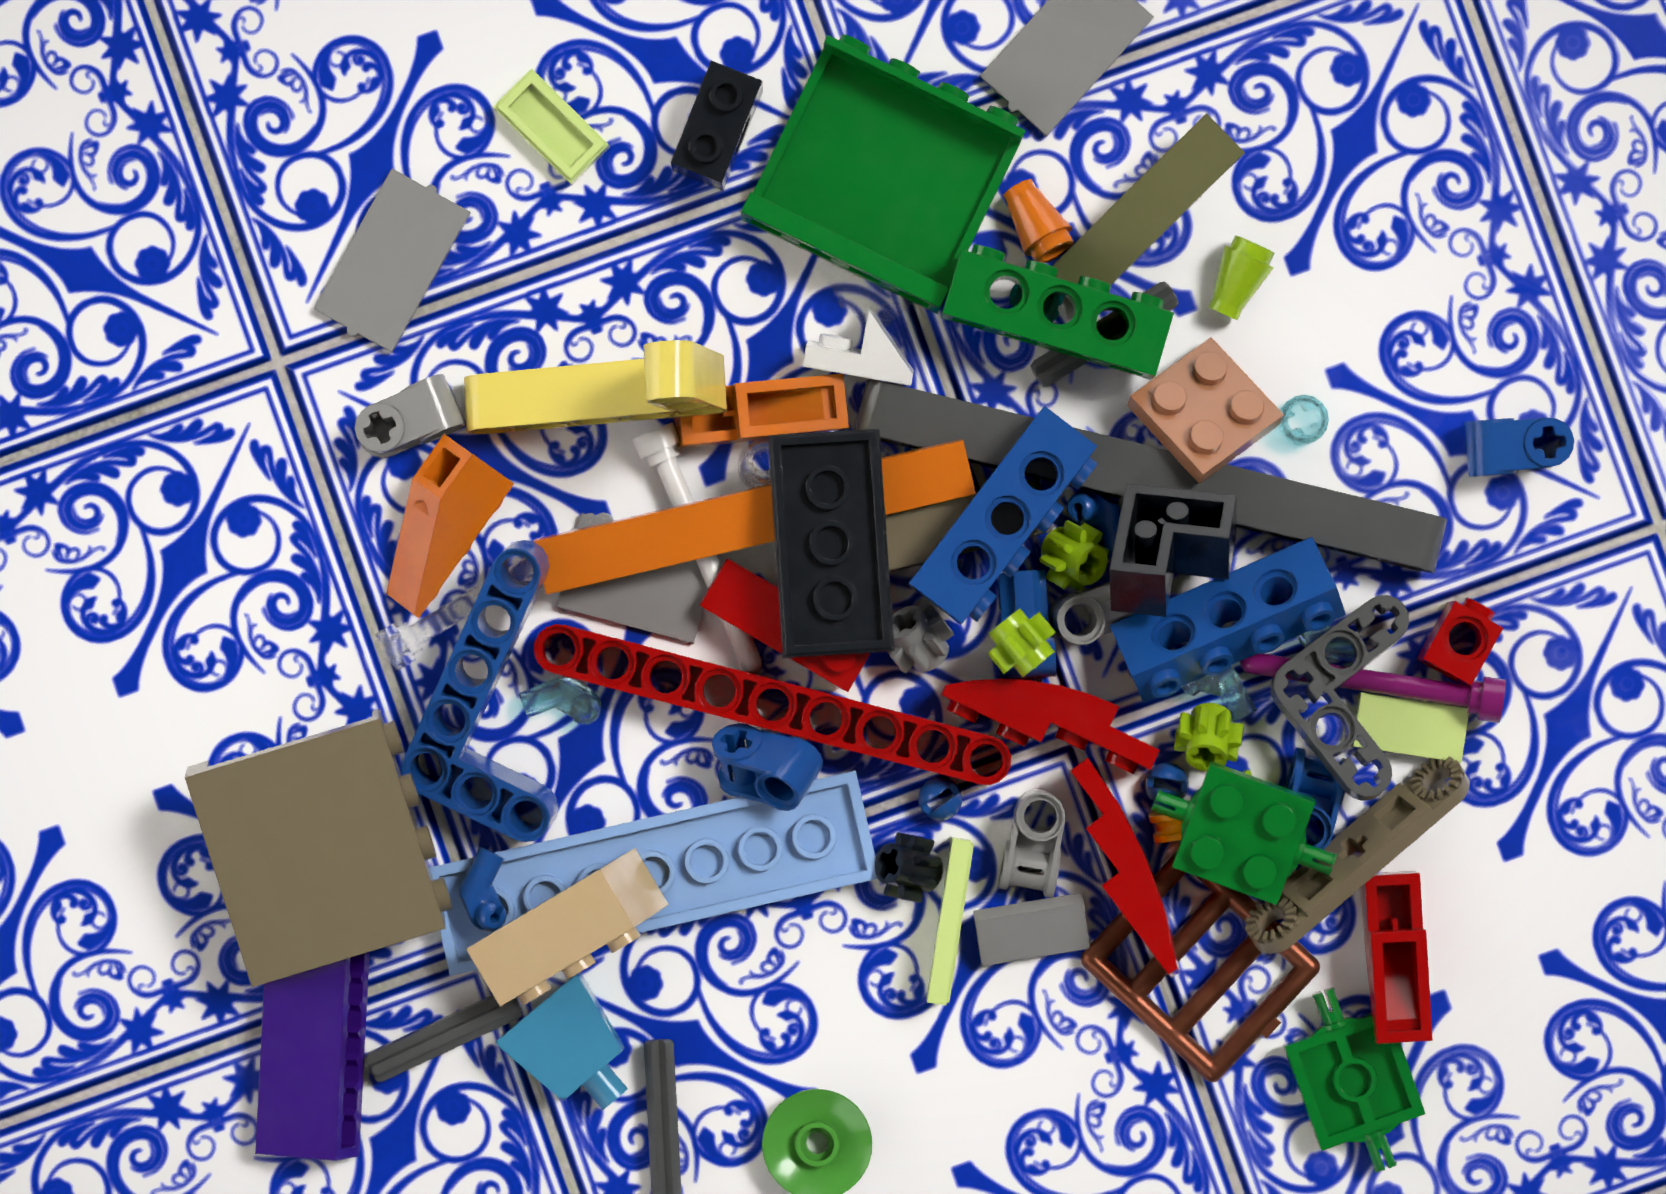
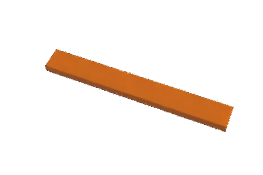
[533,438,976,595]

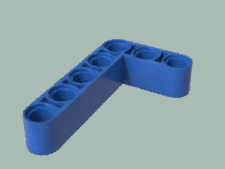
[401,540,558,842]

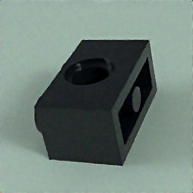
[670,60,763,191]

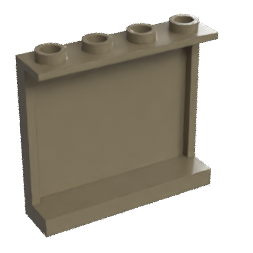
[184,709,453,987]

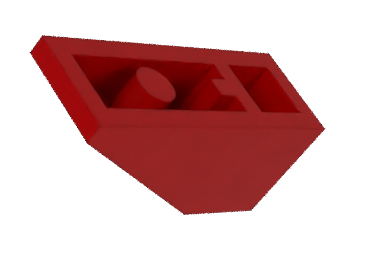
[699,558,871,692]

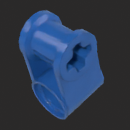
[1464,417,1574,477]
[712,723,823,811]
[1285,747,1346,850]

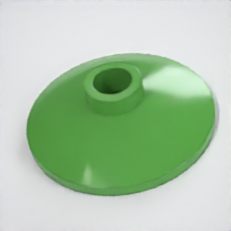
[762,1089,872,1194]

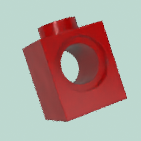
[1416,597,1503,686]

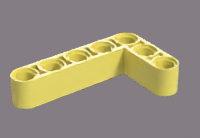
[464,340,727,434]

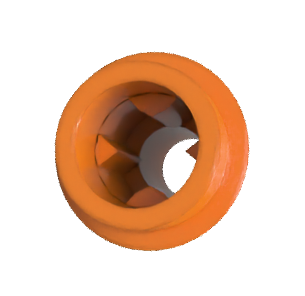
[1003,179,1074,263]

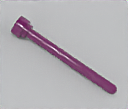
[1240,653,1506,723]

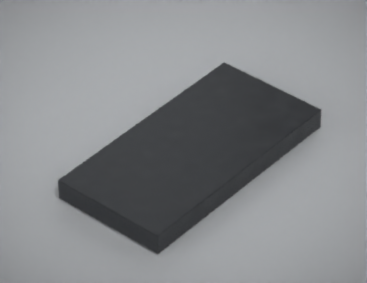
[768,429,895,659]

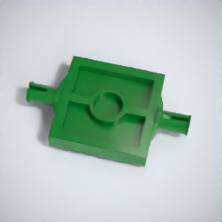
[1151,761,1337,905]
[1283,987,1426,1172]

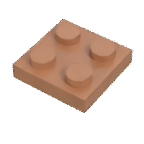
[1127,337,1284,484]

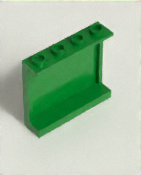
[741,34,1026,315]

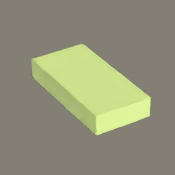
[493,68,610,186]
[1351,692,1469,763]

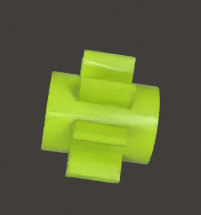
[1039,520,1109,592]
[987,608,1055,677]
[1174,703,1244,771]

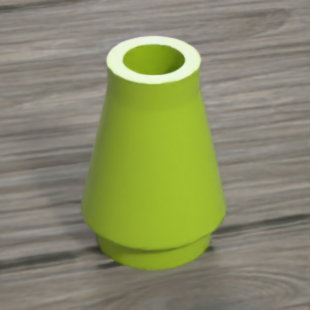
[1208,235,1275,320]

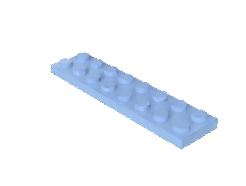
[430,770,878,976]

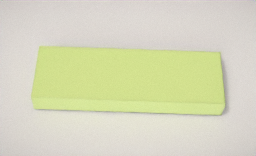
[926,837,974,1005]

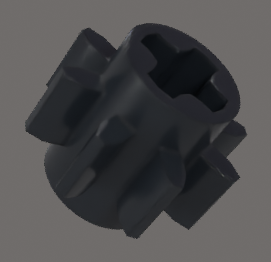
[875,832,943,903]

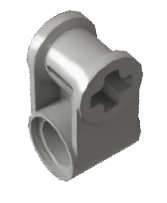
[355,374,465,458]
[998,789,1065,898]

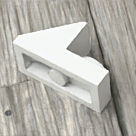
[802,307,914,386]

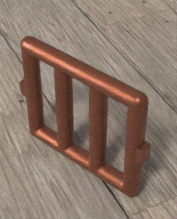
[1081,851,1320,1082]

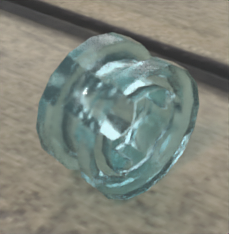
[1278,394,1329,445]

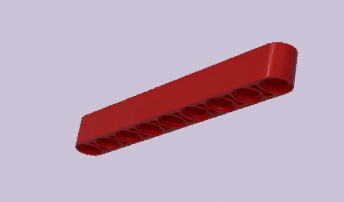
[534,624,1011,785]

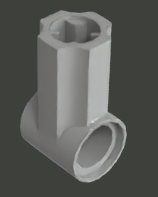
[1048,582,1135,645]

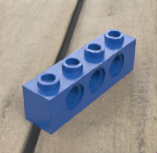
[908,406,1098,625]
[1109,537,1346,703]

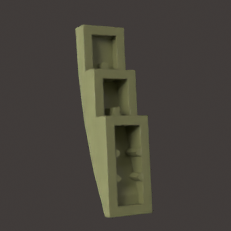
[1053,113,1245,285]

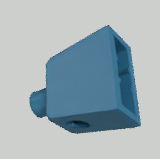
[496,973,628,1110]

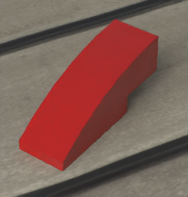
[1360,871,1433,1044]

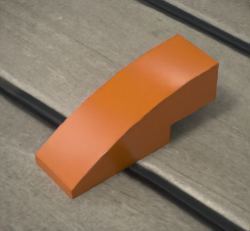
[674,374,849,449]

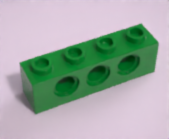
[941,244,1174,380]

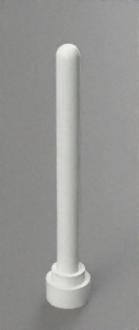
[632,422,762,674]

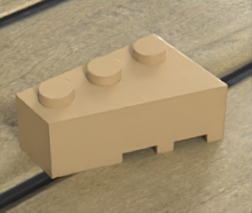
[466,848,669,1006]

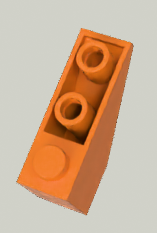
[386,434,514,618]

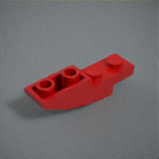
[940,679,1160,775]

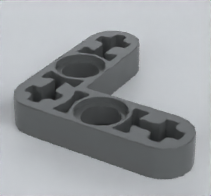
[1270,595,1409,801]

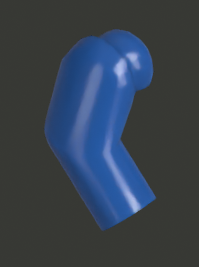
[1067,490,1122,560]
[459,847,507,931]

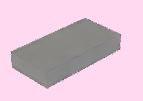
[973,893,1090,966]

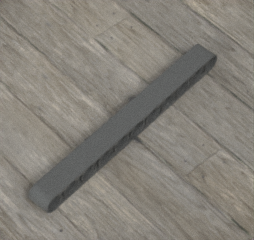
[854,379,1447,573]

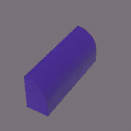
[255,952,370,1161]

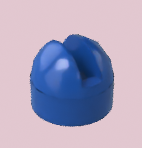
[1144,762,1189,802]
[918,777,962,821]

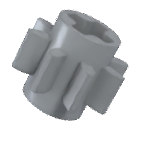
[888,605,954,673]

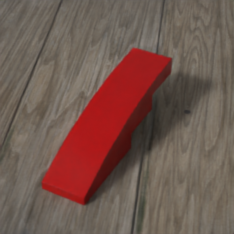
[1071,758,1180,978]

